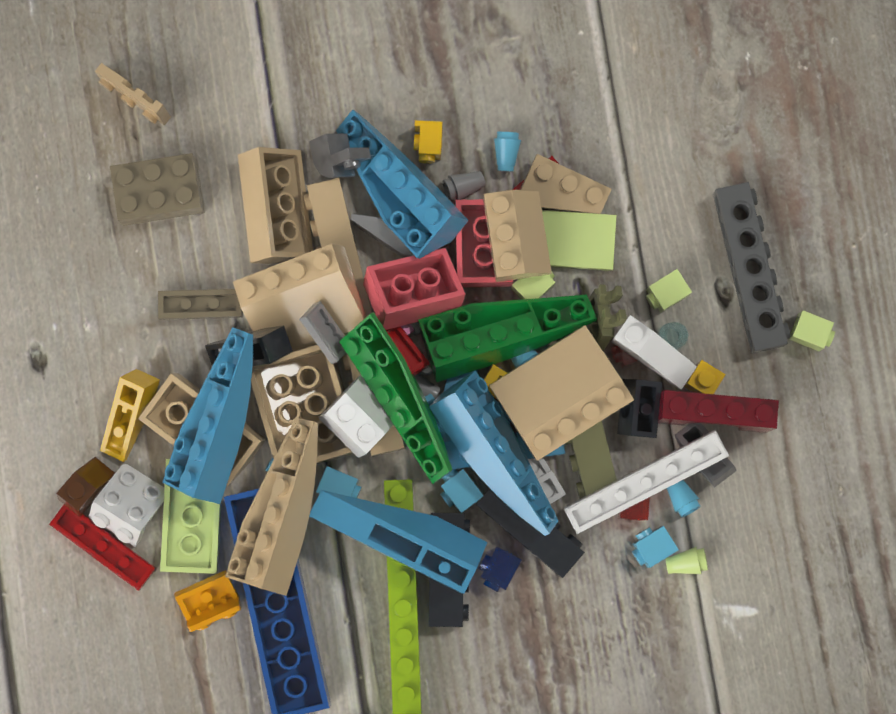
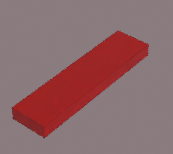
[49,505,156,591]

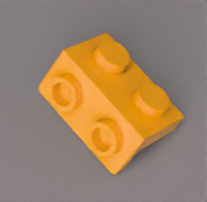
[174,570,242,632]

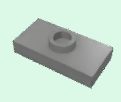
[299,301,346,364]

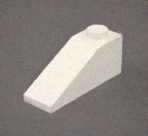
[611,315,697,390]

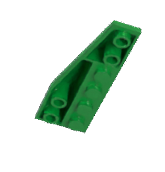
[418,295,597,382]
[339,312,452,484]

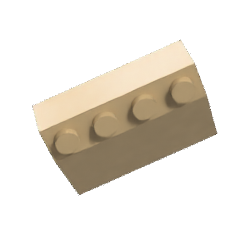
[233,244,366,353]
[489,325,634,461]
[251,345,354,464]

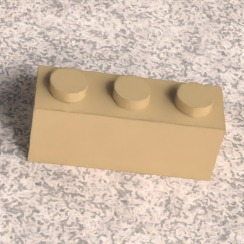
[483,190,552,282]

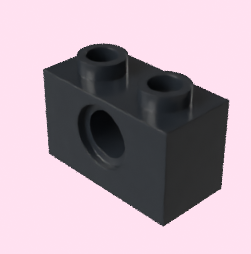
[617,379,662,438]

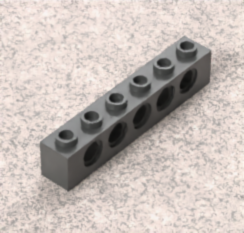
[713,182,790,354]

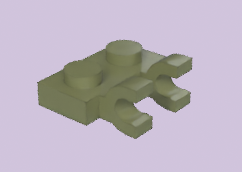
[589,284,627,351]

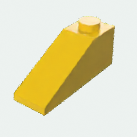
[100,369,160,462]

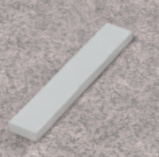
[564,430,729,534]

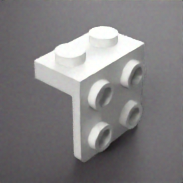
[89,464,165,547]

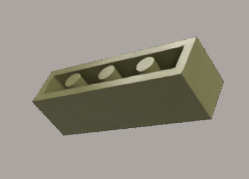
[565,421,617,499]

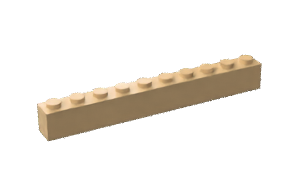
[304,178,405,457]

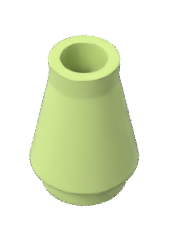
[665,546,708,574]

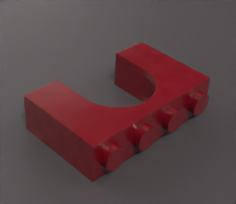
[658,390,779,433]

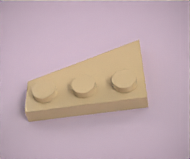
[95,63,171,126]
[520,154,612,214]

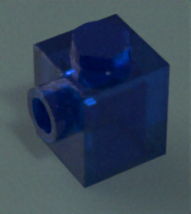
[478,547,522,592]

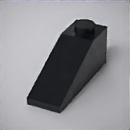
[205,325,293,366]

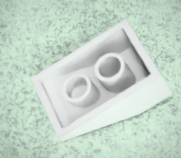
[318,374,394,458]

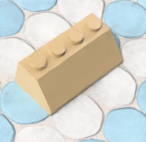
[238,147,313,264]
[138,373,267,486]

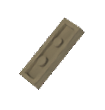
[158,289,243,320]

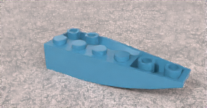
[336,110,469,259]
[162,327,253,504]
[429,370,558,536]
[309,490,487,594]

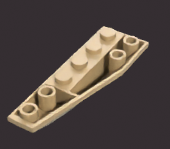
[225,417,318,596]

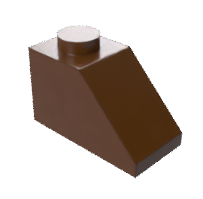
[56,457,115,517]

